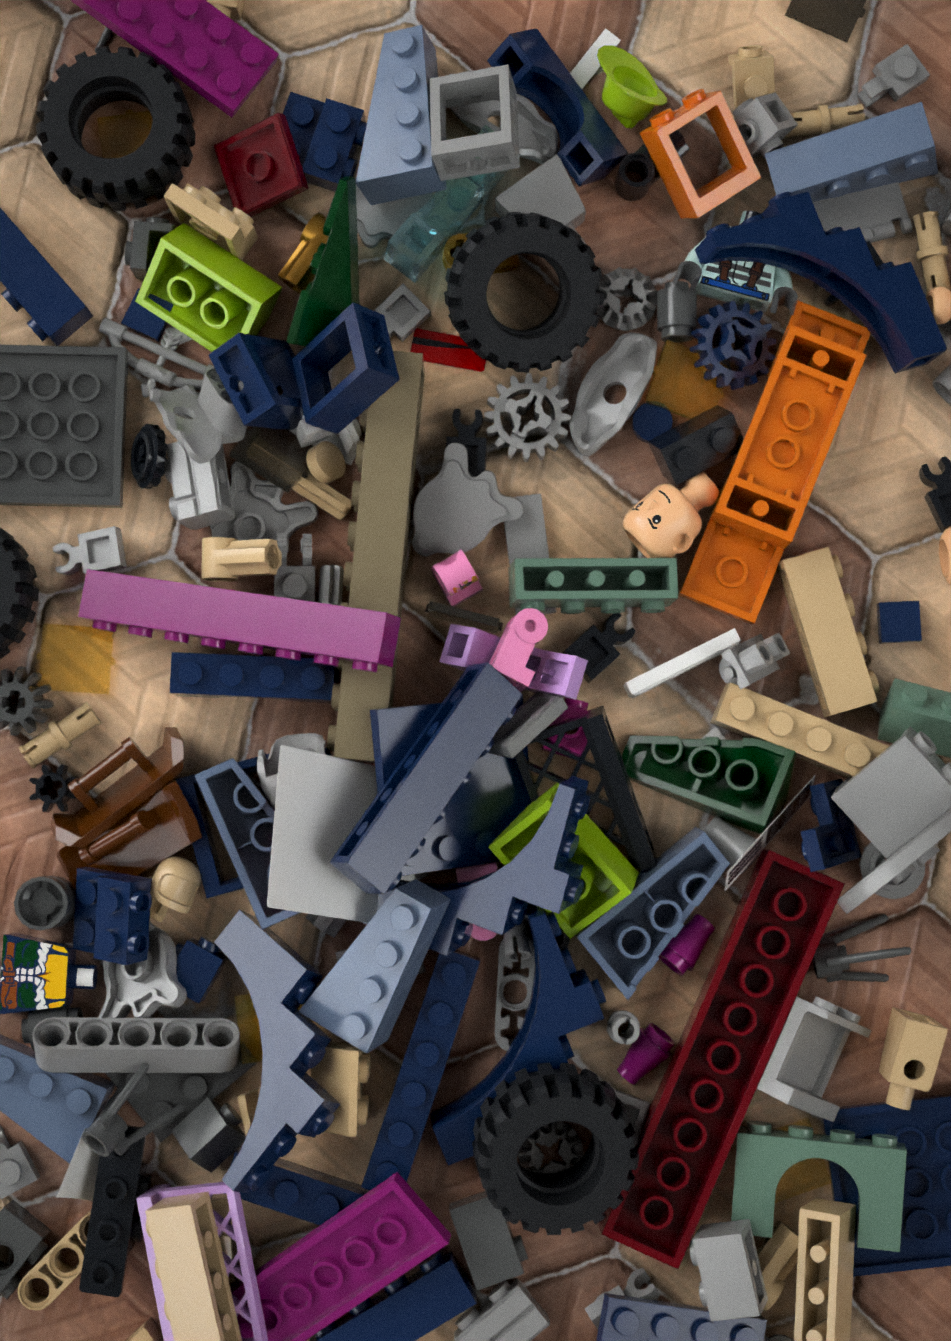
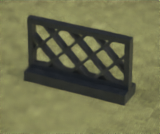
[515,706,657,871]

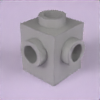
[733,93,798,159]

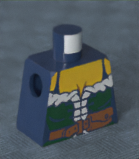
[0,933,98,1014]

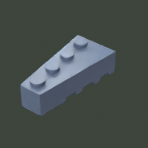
[355,25,447,205]
[765,102,938,202]
[195,758,300,930]
[575,827,730,1000]
[298,879,451,1054]
[0,1034,115,1164]

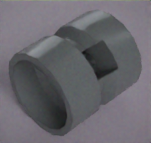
[14,875,76,931]

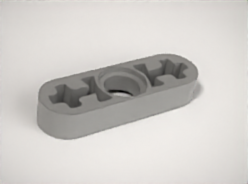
[494,936,535,1051]

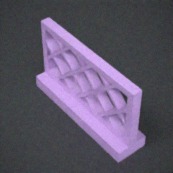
[136,1182,268,1341]

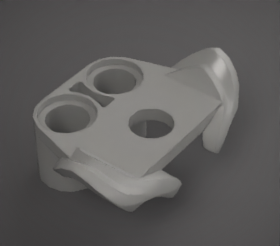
[147,368,247,464]

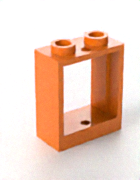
[640,89,761,218]

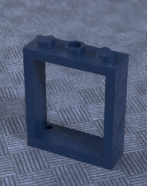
[175,747,332,898]

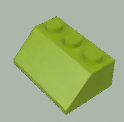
[135,223,283,352]
[488,782,639,939]

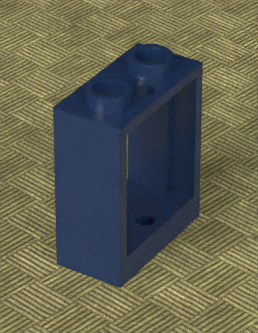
[292,302,400,434]
[208,333,304,430]

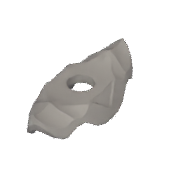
[450,71,558,164]
[569,332,657,457]

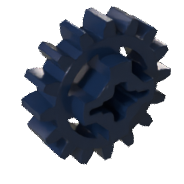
[690,301,776,390]

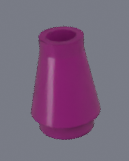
[659,914,715,976]
[617,1023,675,1085]

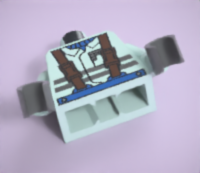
[673,210,798,315]

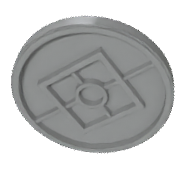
[837,808,951,914]

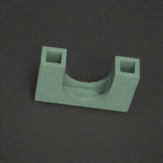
[731,1121,907,1252]

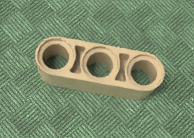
[17,1210,91,1311]

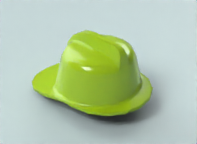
[597,45,667,129]

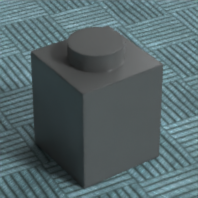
[172,1097,246,1173]

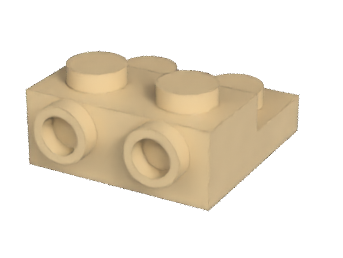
[163,183,258,261]

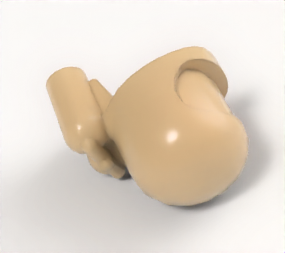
[148,856,201,922]

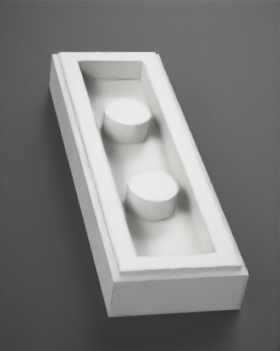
[623,628,741,699]

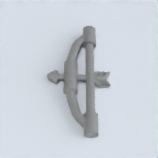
[99,317,215,397]

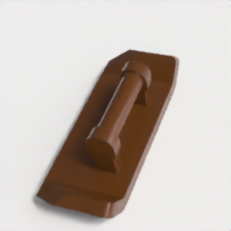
[51,727,184,847]
[57,781,202,892]

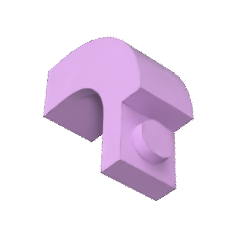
[439,624,588,700]

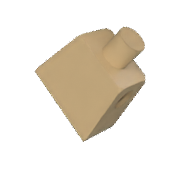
[879,1007,948,1110]

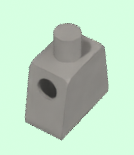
[495,154,586,245]

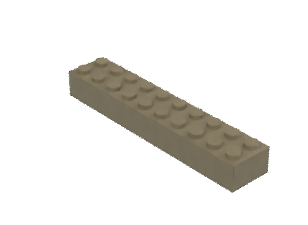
[327,351,425,764]

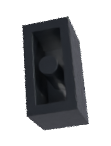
[648,405,744,485]

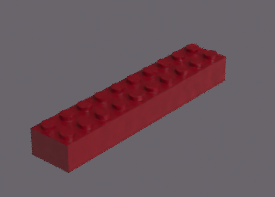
[599,849,845,1269]

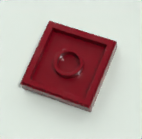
[214,112,309,217]

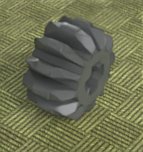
[0,666,54,736]

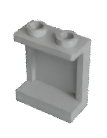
[831,727,951,859]
[757,996,872,1122]

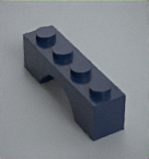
[487,28,629,187]
[169,652,338,703]

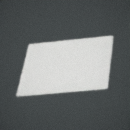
[267,745,379,923]

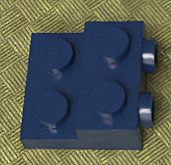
[283,92,367,192]
[73,867,152,965]

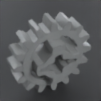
[484,373,571,462]

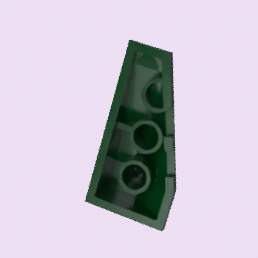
[286,176,360,346]
[622,735,796,834]

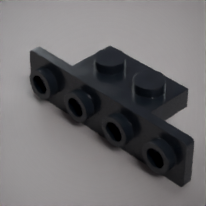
[79,1125,152,1297]

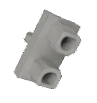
[719,633,790,690]

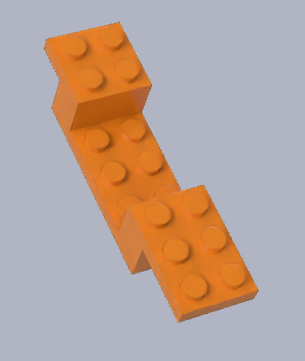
[679,300,871,625]

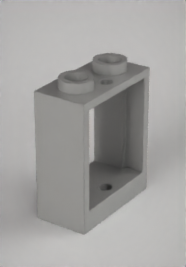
[430,65,520,181]

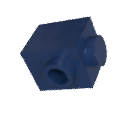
[175,936,228,1004]

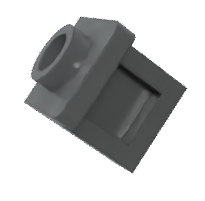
[125,217,176,279]

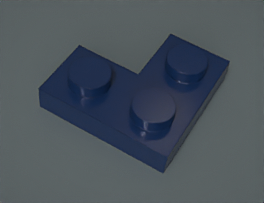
[801,778,862,872]

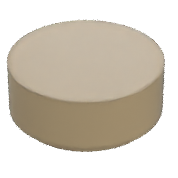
[306,441,346,484]

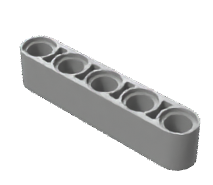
[32,1017,240,1073]

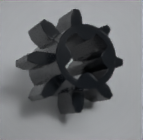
[29,764,80,813]

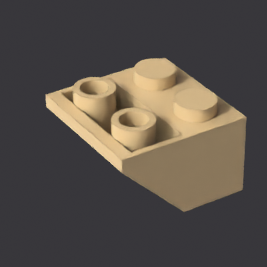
[311,1042,371,1137]

